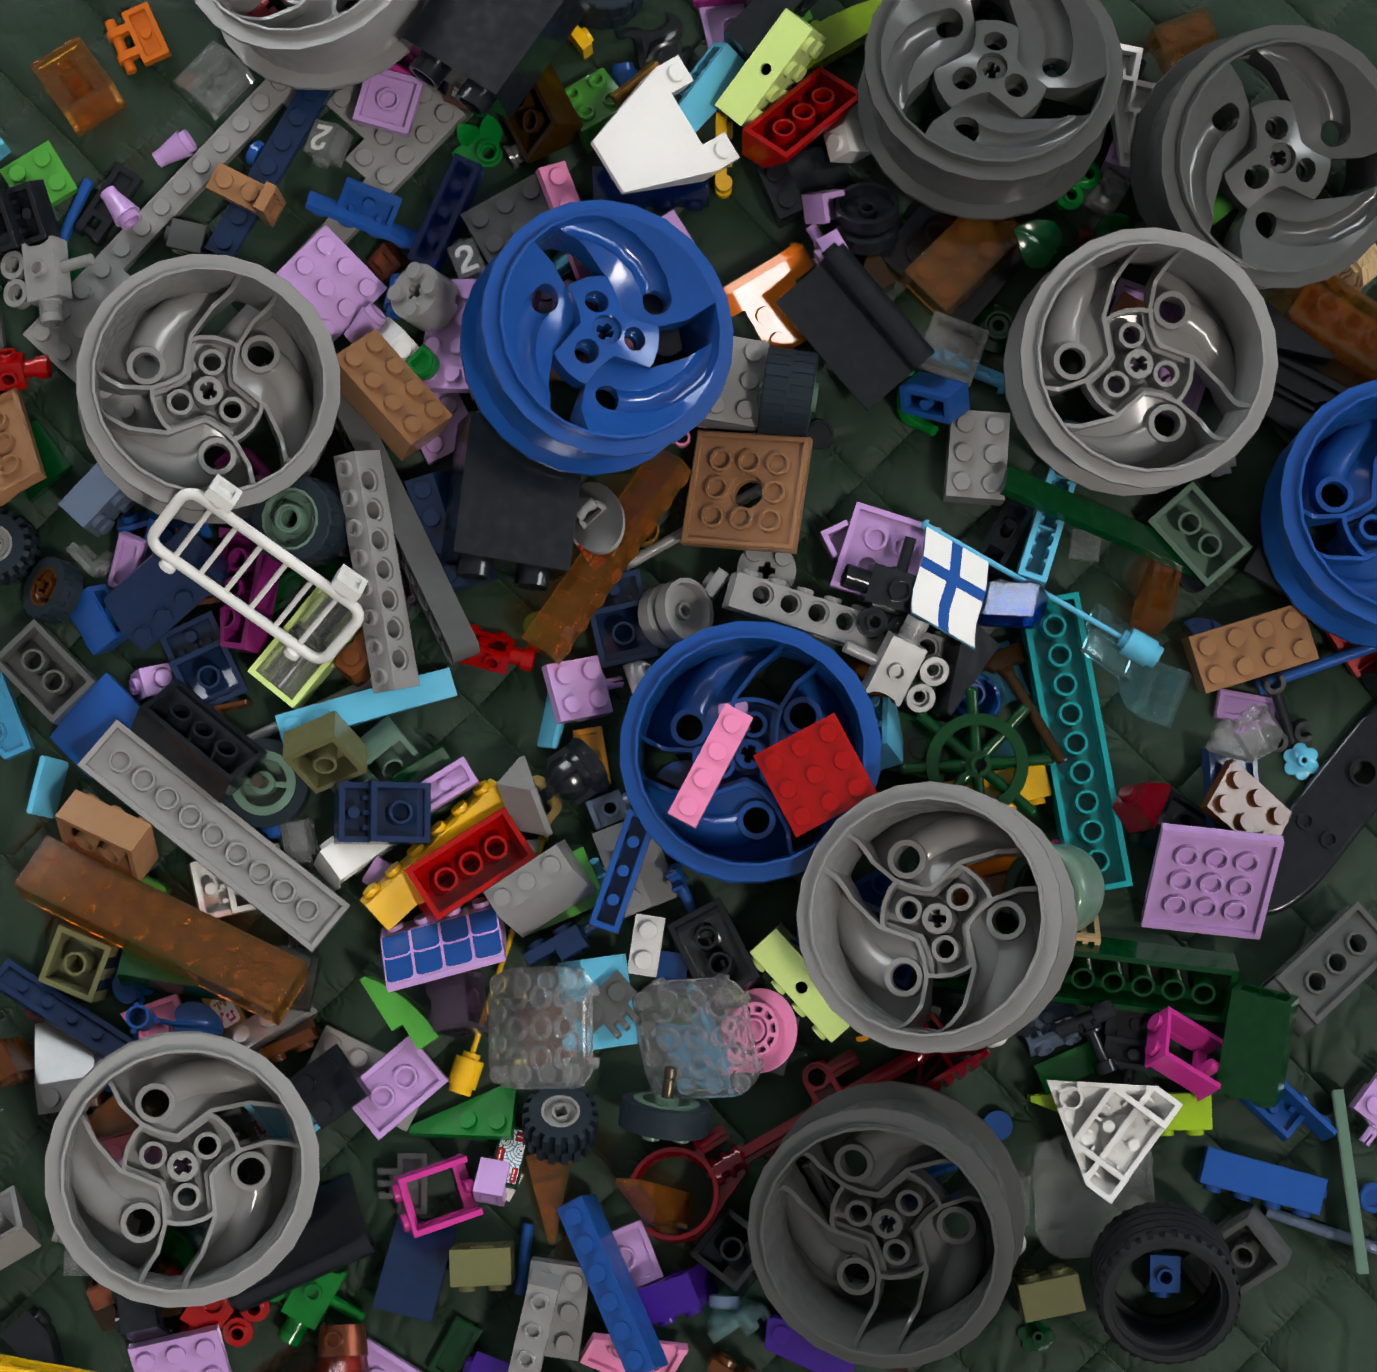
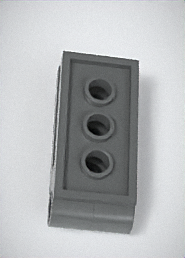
[1260,901,1377,1037]

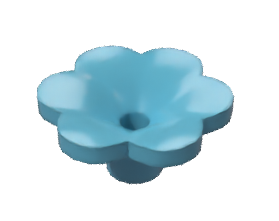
[1283,743,1319,780]

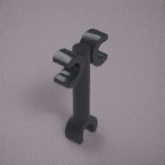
[1261,672,1313,753]

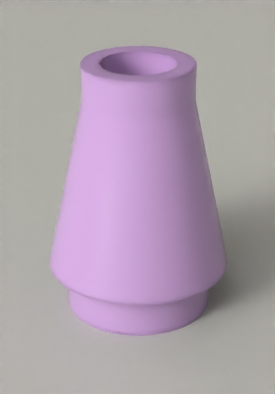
[152,129,198,168]
[100,186,141,230]
[344,303,387,344]

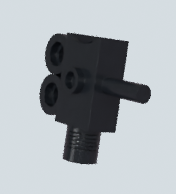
[840,536,917,638]

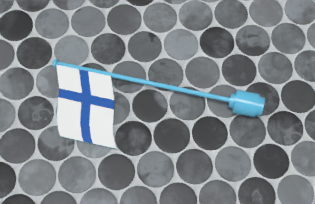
[911,520,1164,668]

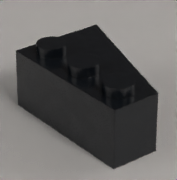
[111,1258,172,1343]

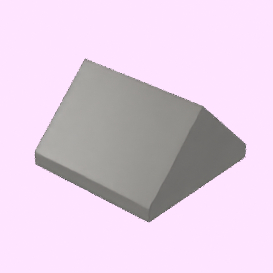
[496,755,553,836]

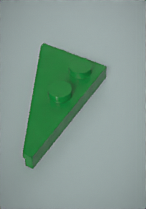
[409,1081,519,1140]

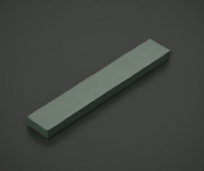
[1331,1089,1370,1275]

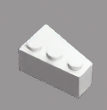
[313,836,398,892]

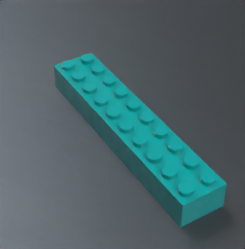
[1016,592,1133,890]

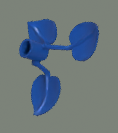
[99,955,224,1092]

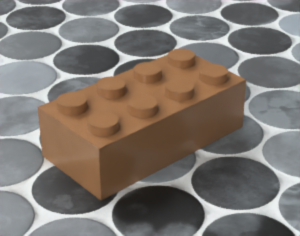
[336,329,453,461]
[1181,604,1319,695]

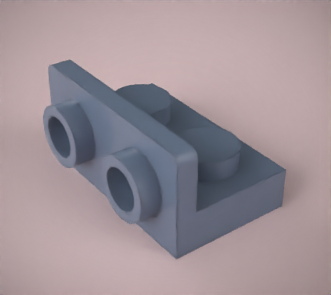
[1023,1001,1084,1057]

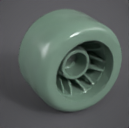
[1004,844,1105,931]

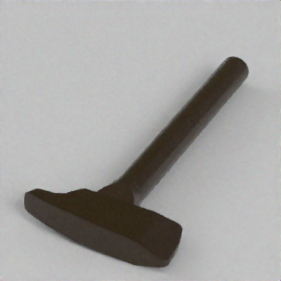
[982,642,1067,765]

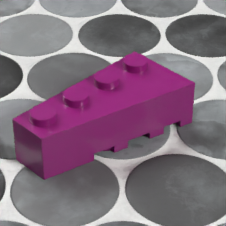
[219,527,283,655]

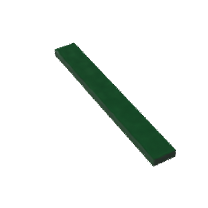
[1000,466,1201,581]

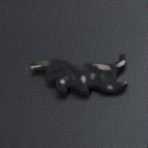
[617,12,691,70]

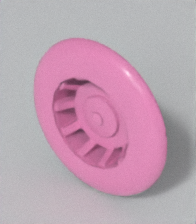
[721,988,798,1073]

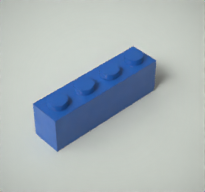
[589,808,652,934]
[1196,1145,1328,1218]

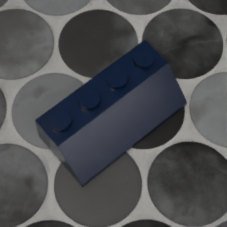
[405,470,499,593]
[103,525,229,652]

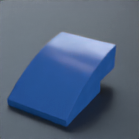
[50,673,141,779]

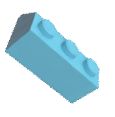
[558,953,638,1052]

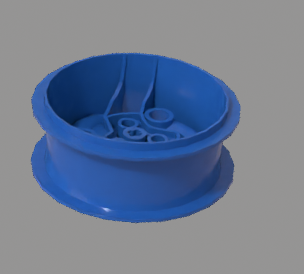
[459,199,734,476]
[1260,379,1377,648]
[620,621,881,884]

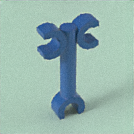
[665,861,698,914]

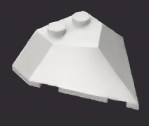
[1047,1080,1183,1204]

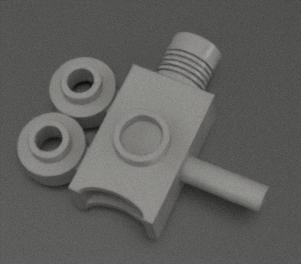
[0,235,95,327]
[842,614,949,713]

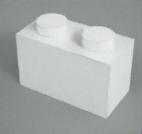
[628,913,666,977]

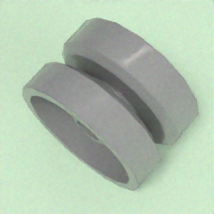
[638,578,714,649]

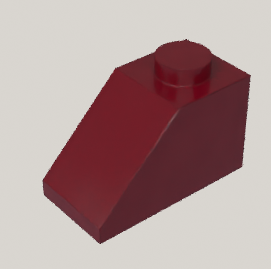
[1112,782,1172,833]

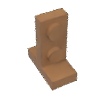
[205,162,286,228]

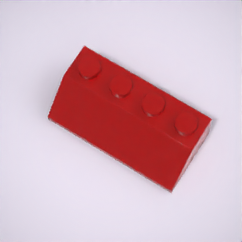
[742,66,858,169]
[403,807,537,926]

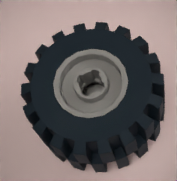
[0,508,42,585]
[522,1082,598,1166]

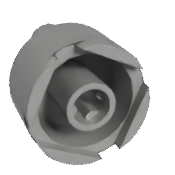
[387,262,459,332]
[737,550,796,604]

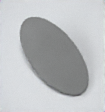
[574,482,626,555]

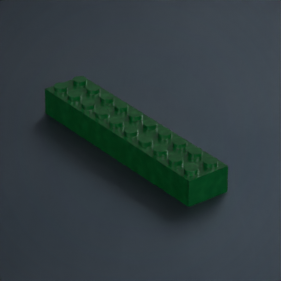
[933,916,1239,1023]

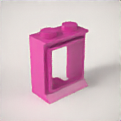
[1144,1006,1223,1102]
[391,1153,484,1238]

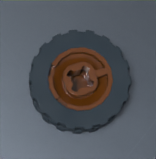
[23,556,83,625]

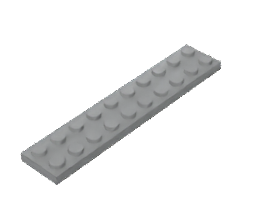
[77,720,350,953]

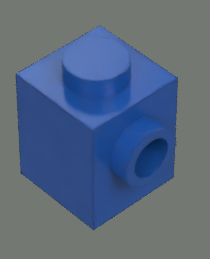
[1145,1251,1181,1298]

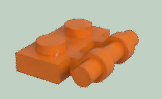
[104,1,172,75]

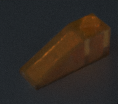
[1129,560,1182,637]
[525,1153,573,1245]
[616,1178,691,1234]

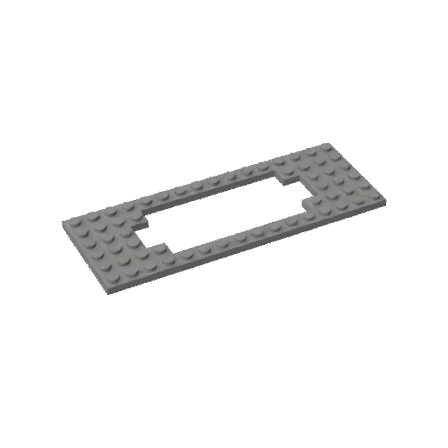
[22,6,466,430]

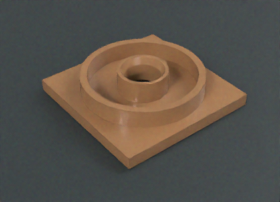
[0,387,47,507]
[680,430,813,554]

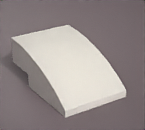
[188,843,280,923]

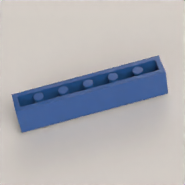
[557,1194,669,1372]

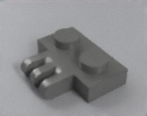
[572,970,640,1039]
[377,1152,429,1214]

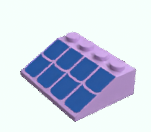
[380,897,506,993]

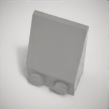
[34,1022,106,1115]

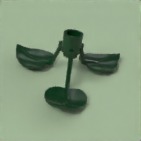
[1012,213,1135,272]

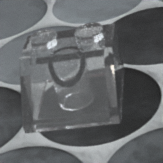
[918,311,990,387]

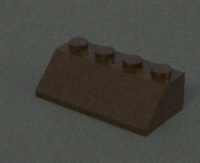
[503,63,583,163]

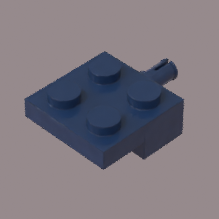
[523,921,600,967]

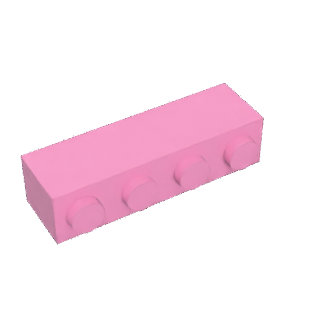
[668,703,753,829]

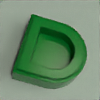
[406,343,440,380]

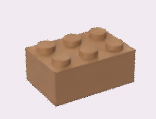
[55,789,159,884]

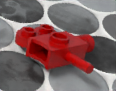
[164,1265,271,1347]

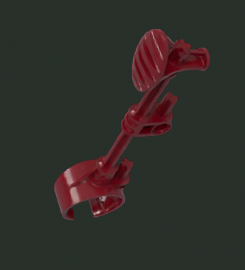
[628,1010,991,1244]

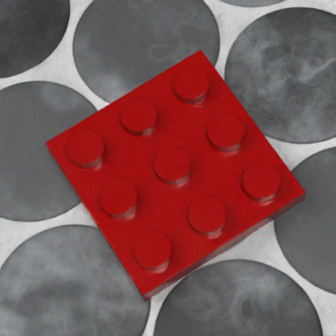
[753,713,877,838]

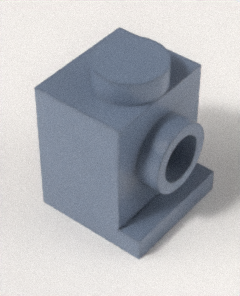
[585,789,633,831]

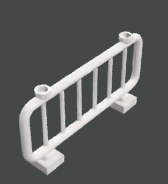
[147,474,368,664]

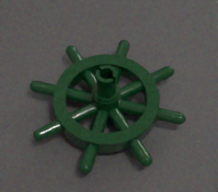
[899,686,1054,817]

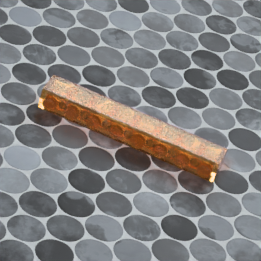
[522,449,692,664]

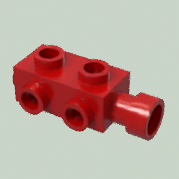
[0,348,52,391]
[460,624,537,675]

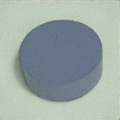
[709,1294,739,1309]

